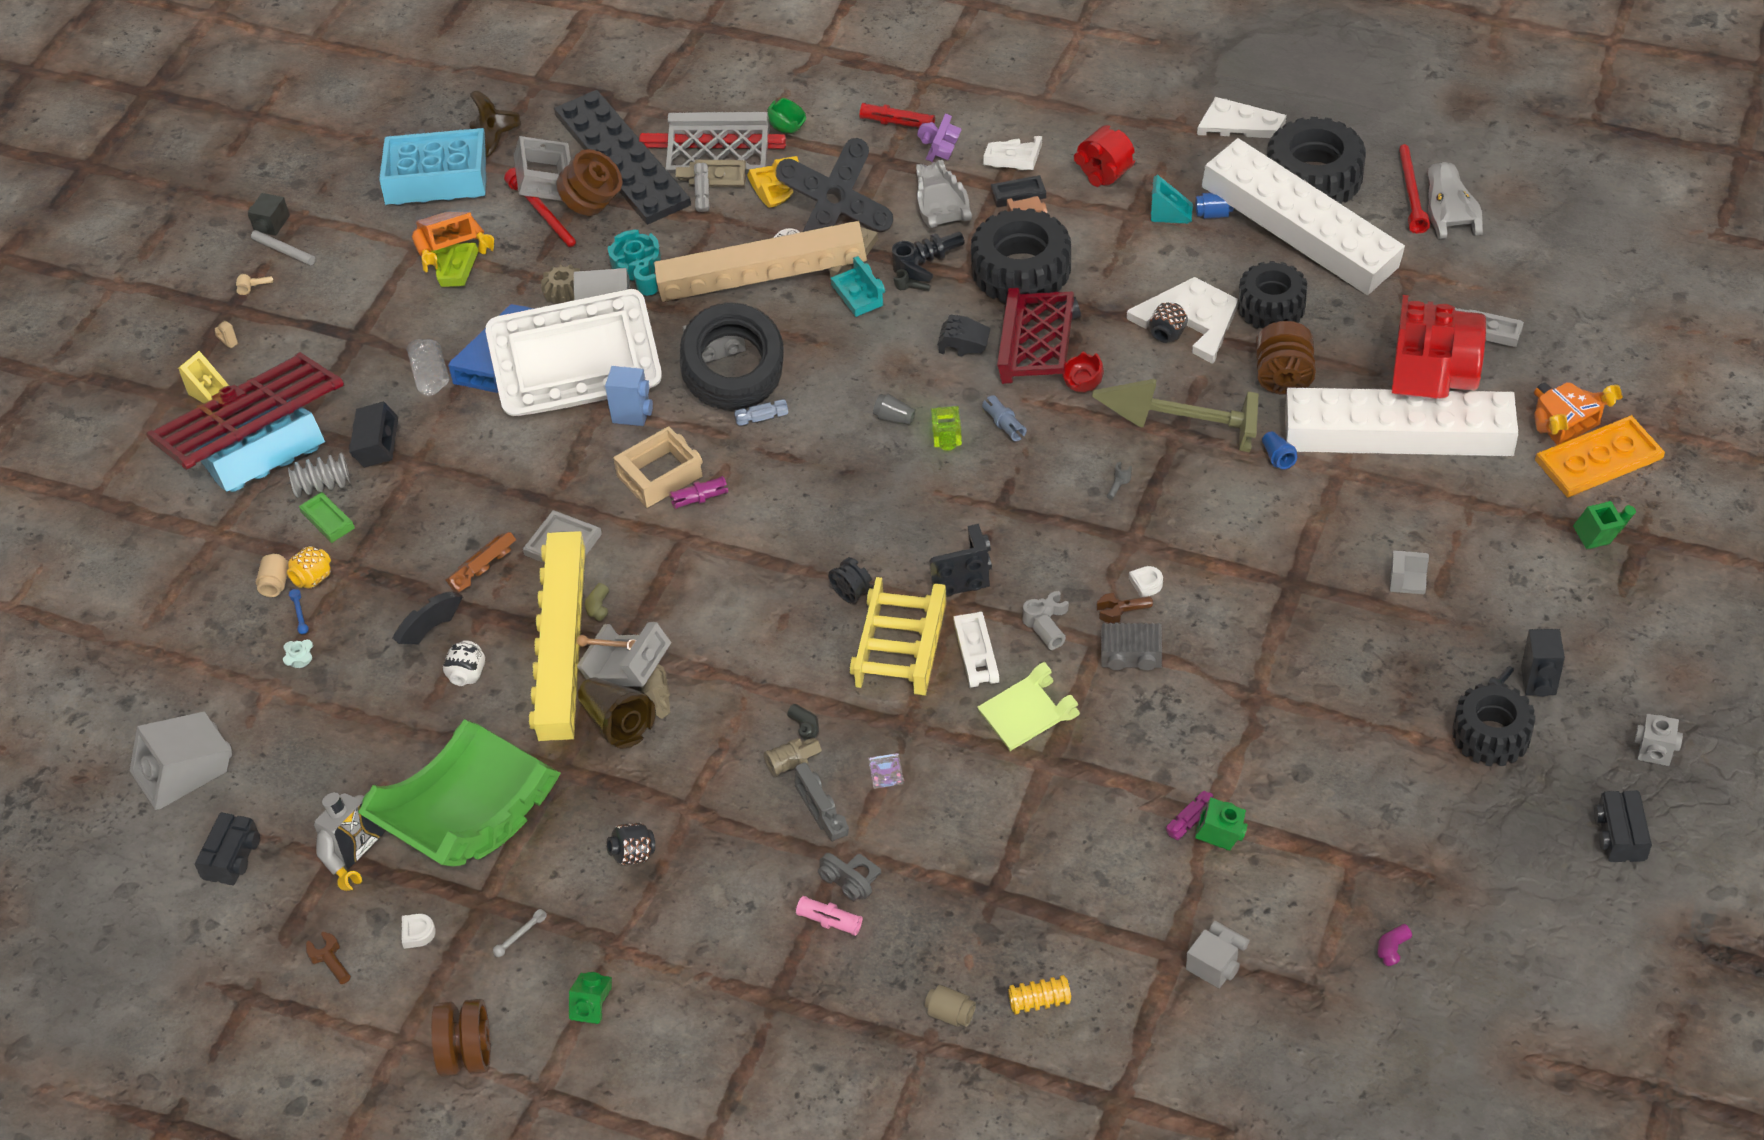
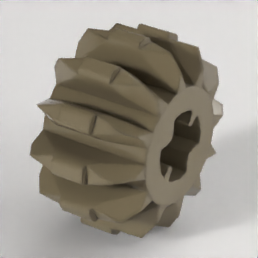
[541,264,580,305]

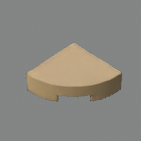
[215,321,238,348]

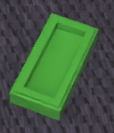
[299,492,355,543]

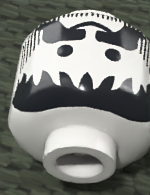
[443,641,485,686]

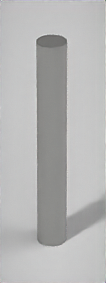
[251,230,315,266]

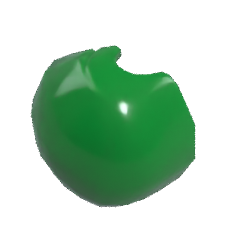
[767,98,806,134]

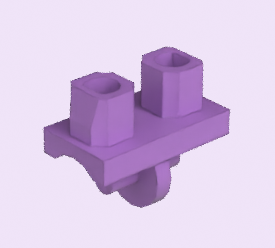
[917,113,961,162]

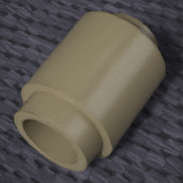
[924,985,976,1027]

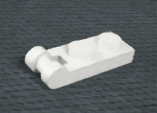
[954,612,999,688]

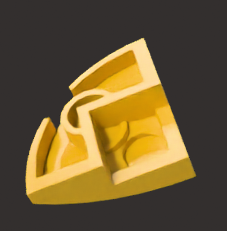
[747,156,799,208]

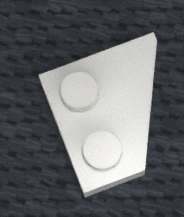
[983,136,1042,170]

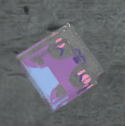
[868,753,904,789]

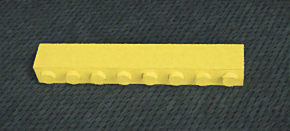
[529,531,585,741]

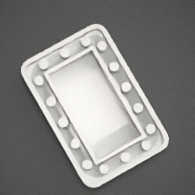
[486,289,662,416]

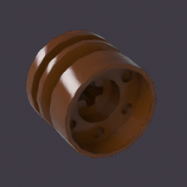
[1256,321,1316,395]

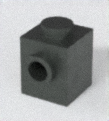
[248,193,290,236]

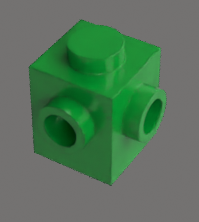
[1195,797,1248,851]

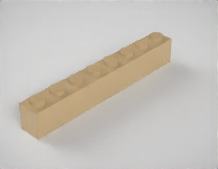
[654,221,867,302]

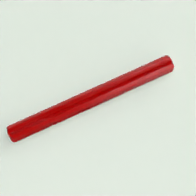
[639,133,786,149]

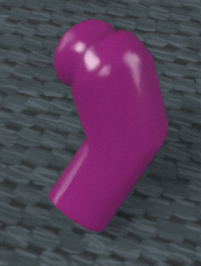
[1377,924,1412,967]

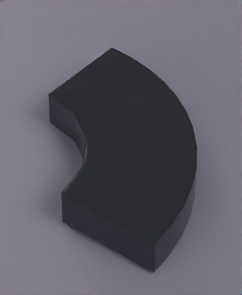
[392,591,463,645]

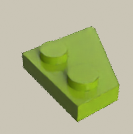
[431,243,479,287]

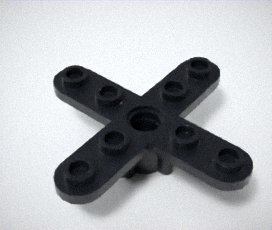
[775,138,893,232]

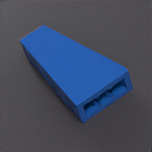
[448,304,534,393]

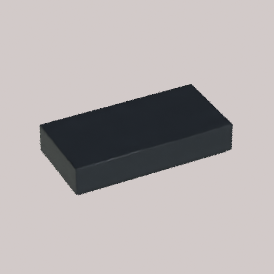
[991,175,1046,208]

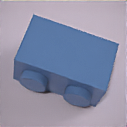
[605,366,653,426]

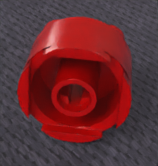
[1074,125,1135,187]

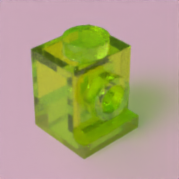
[931,406,962,451]

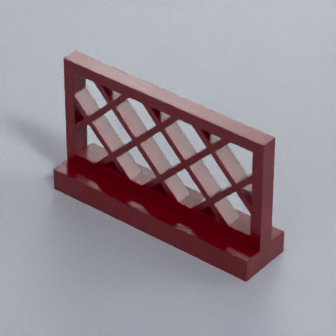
[997,288,1074,384]

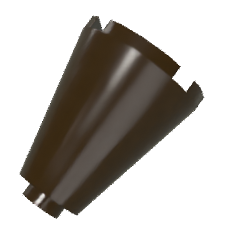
[578,677,656,749]

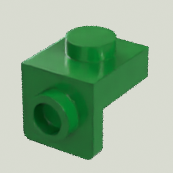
[569,972,612,1024]

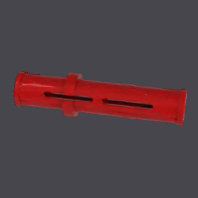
[859,103,935,128]

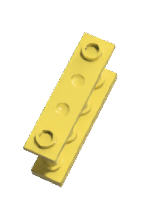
[850,577,946,695]

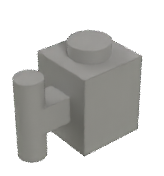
[1186,921,1250,989]

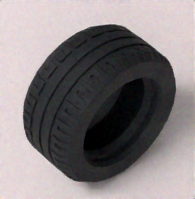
[680,302,784,411]

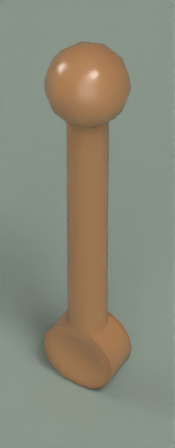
[576,635,636,650]

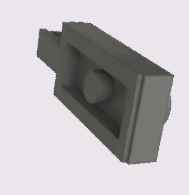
[795,762,849,842]

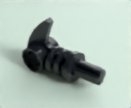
[892,232,965,281]

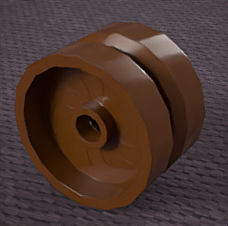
[556,149,622,216]
[431,999,491,1077]

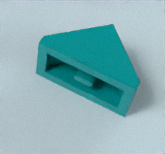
[1151,174,1193,224]

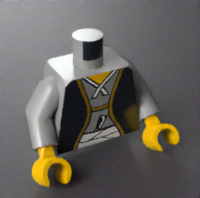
[314,792,386,891]

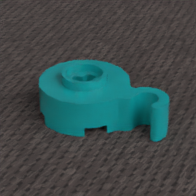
[608,229,661,296]

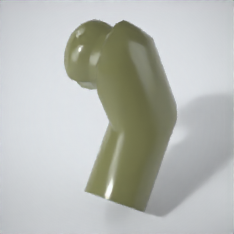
[584,583,609,621]

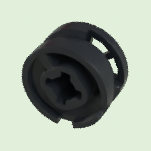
[828,557,873,604]

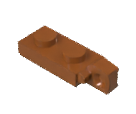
[445,532,516,592]

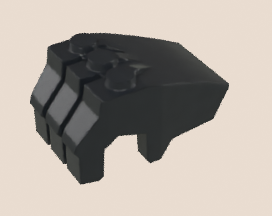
[937,315,991,357]

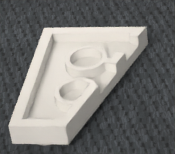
[1197,97,1286,138]

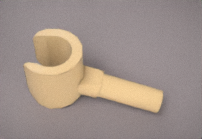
[236,274,273,295]

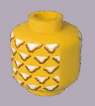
[287,546,331,589]

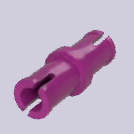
[669,476,728,509]

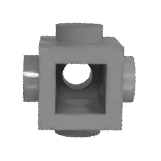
[1635,714,1683,766]

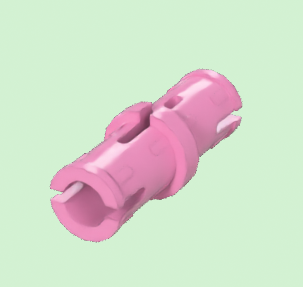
[796,896,863,936]

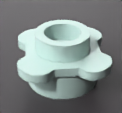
[283,639,313,668]

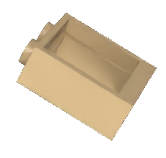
[613,426,703,508]

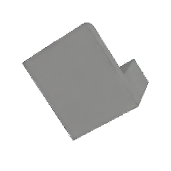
[1390,550,1429,594]

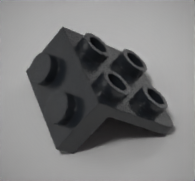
[929,524,992,597]

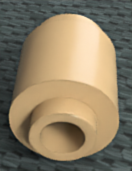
[256,554,289,597]

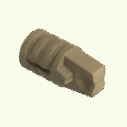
[641,664,670,719]
[764,738,822,777]

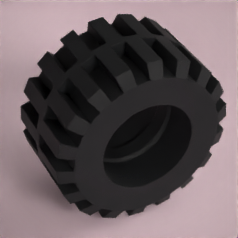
[1238,261,1307,329]
[1452,682,1536,766]

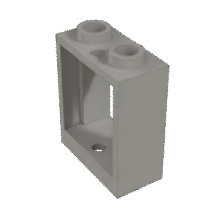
[514,136,571,201]

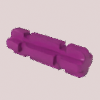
[1166,791,1213,840]

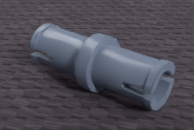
[982,395,1027,441]

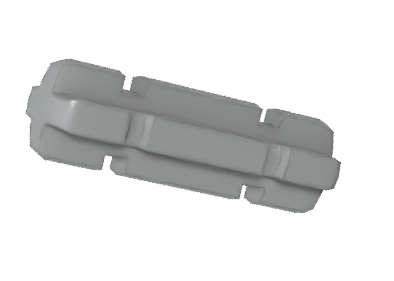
[694,163,710,212]

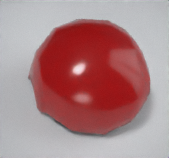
[1062,351,1104,392]

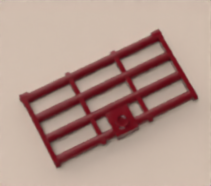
[146,352,344,470]

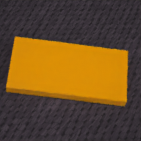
[1535,415,1665,498]

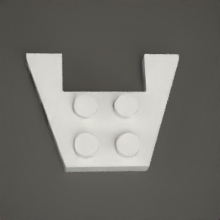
[1127,277,1238,364]

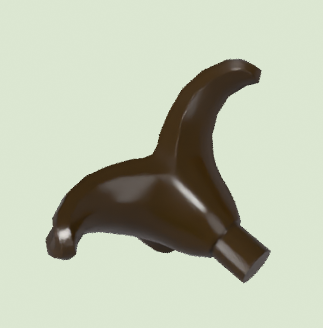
[469,91,521,157]

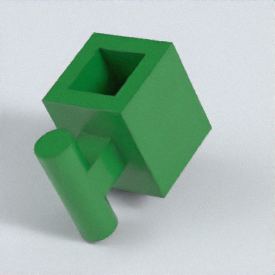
[1573,501,1636,550]

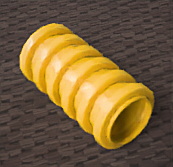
[1008,975,1071,1015]

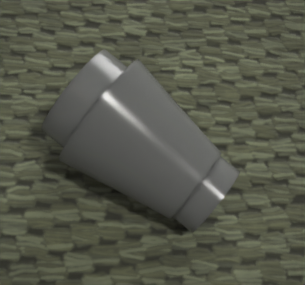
[873,394,916,425]

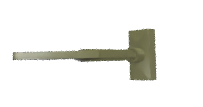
[1092,379,1259,452]

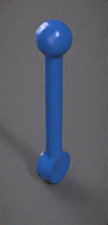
[289,589,309,635]

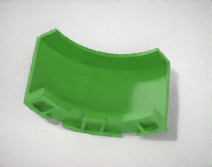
[358,719,561,866]

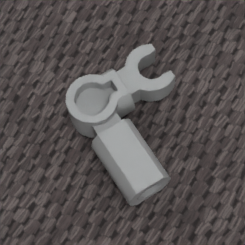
[1022,591,1069,650]

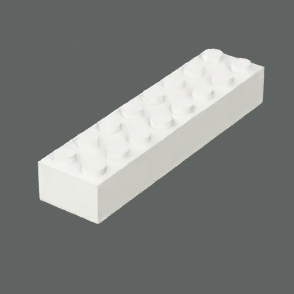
[1202,138,1405,296]
[1285,388,1518,456]

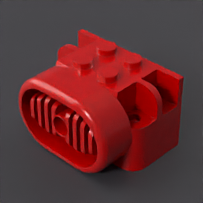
[1392,295,1486,398]

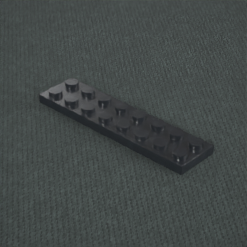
[554,90,691,225]

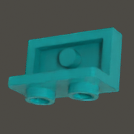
[831,256,885,317]

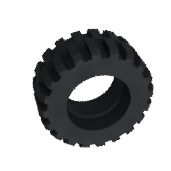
[1266,117,1366,205]
[971,208,1071,305]

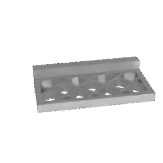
[666,112,770,173]

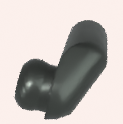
[787,704,819,740]

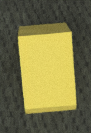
[178,351,229,403]

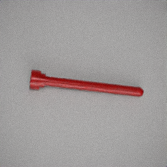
[1399,144,1430,234]
[504,167,576,247]

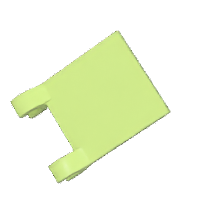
[978,662,1080,751]

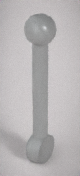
[493,909,547,957]

